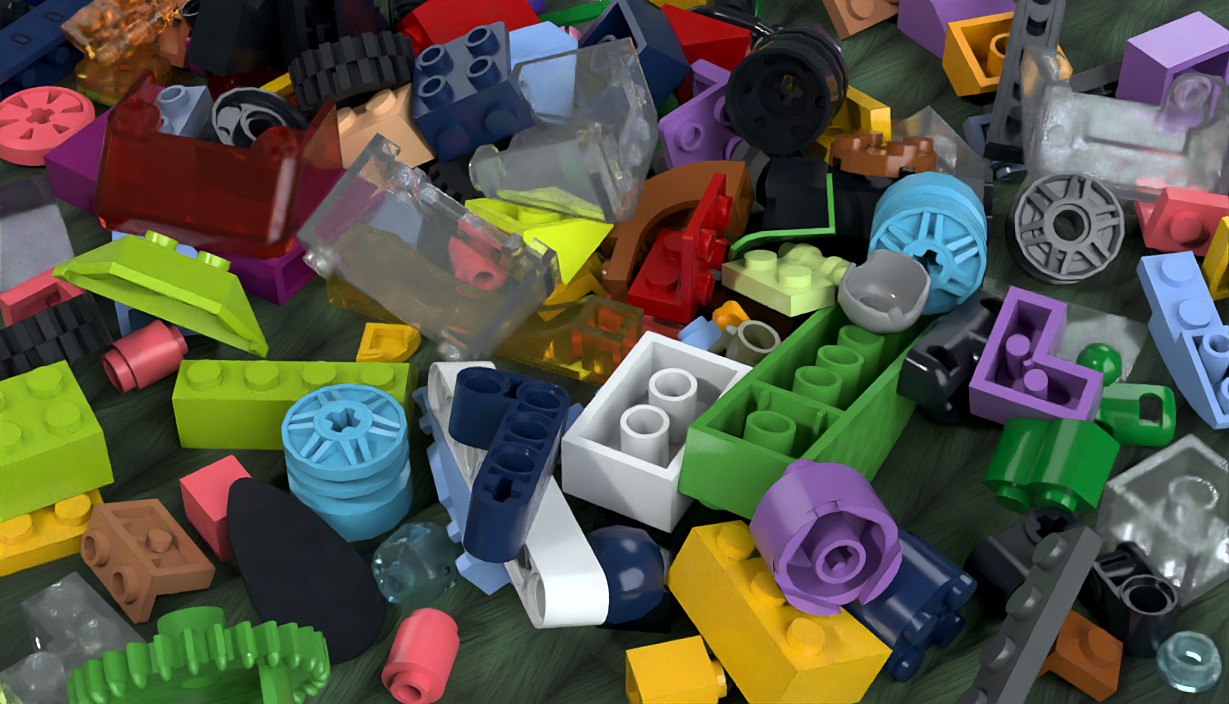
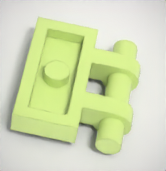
[722,242,850,317]

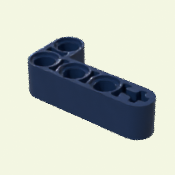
[448,366,571,563]

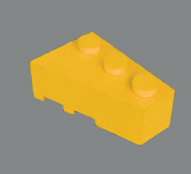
[664,520,893,704]

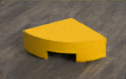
[356,322,421,363]

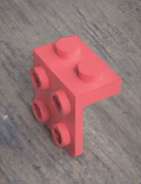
[1129,176,1229,257]

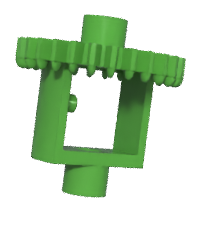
[66,606,330,704]

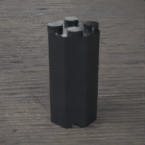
[761,158,994,288]

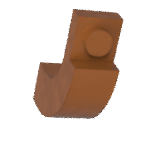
[600,160,755,315]

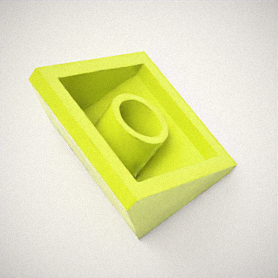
[465,188,615,285]

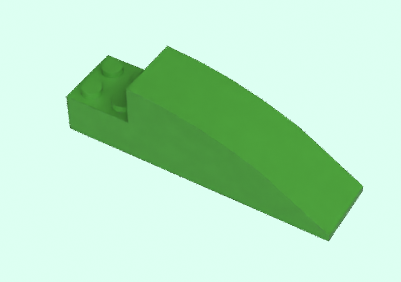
[677,293,957,520]

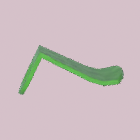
[727,173,836,262]

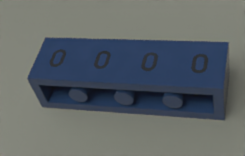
[0,0,111,102]

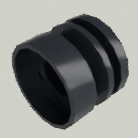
[725,28,849,154]

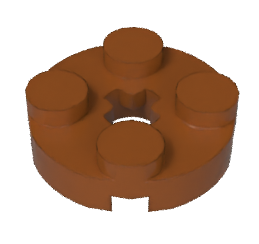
[829,129,938,178]

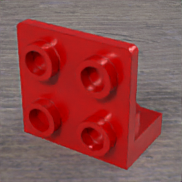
[627,172,733,325]

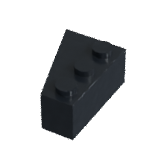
[186,0,284,78]

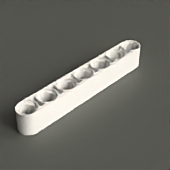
[428,361,609,629]

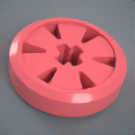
[0,86,96,166]

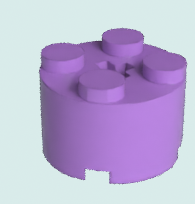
[749,458,902,616]

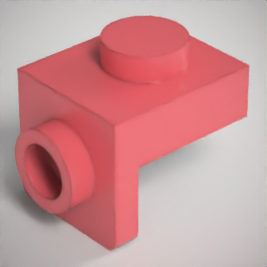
[0,267,86,328]

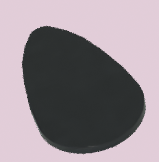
[226,477,386,665]

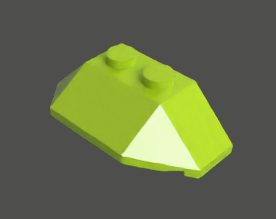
[51,230,269,359]

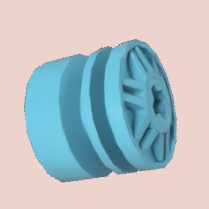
[867,171,987,315]
[281,383,414,542]

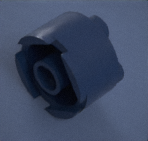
[840,529,978,683]

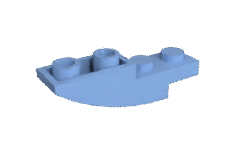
[1136,251,1229,430]

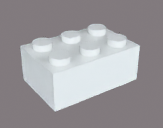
[561,330,753,533]

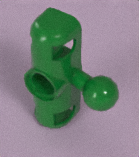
[1002,342,1176,448]

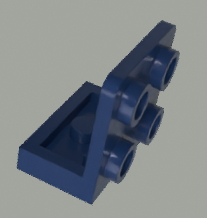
[413,21,535,163]

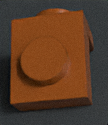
[1036,609,1123,702]

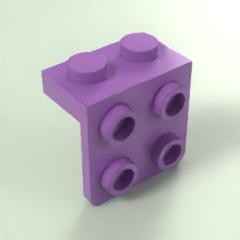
[657,59,743,170]

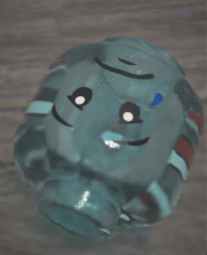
[371,520,462,611]

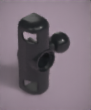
[896,289,1004,426]

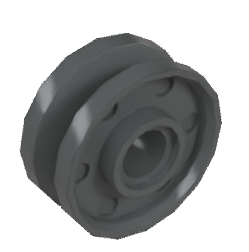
[1004,170,1125,286]

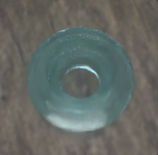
[1156,631,1222,692]

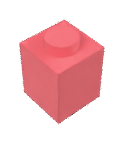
[179,455,252,563]

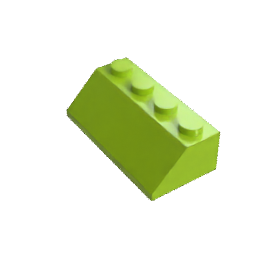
[172,359,419,450]

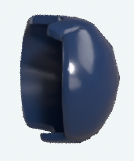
[585,525,665,624]

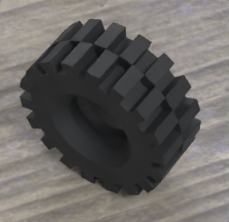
[288,31,416,126]
[0,291,115,381]

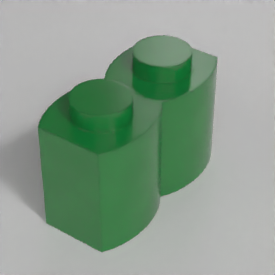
[981,417,1121,515]

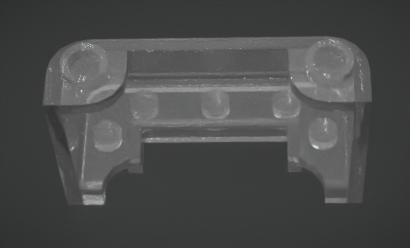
[469,37,659,225]
[1019,45,1229,204]
[296,132,562,362]

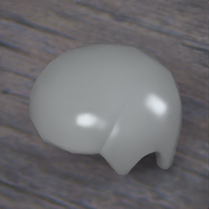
[838,249,931,335]

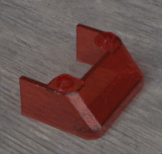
[93,68,343,260]

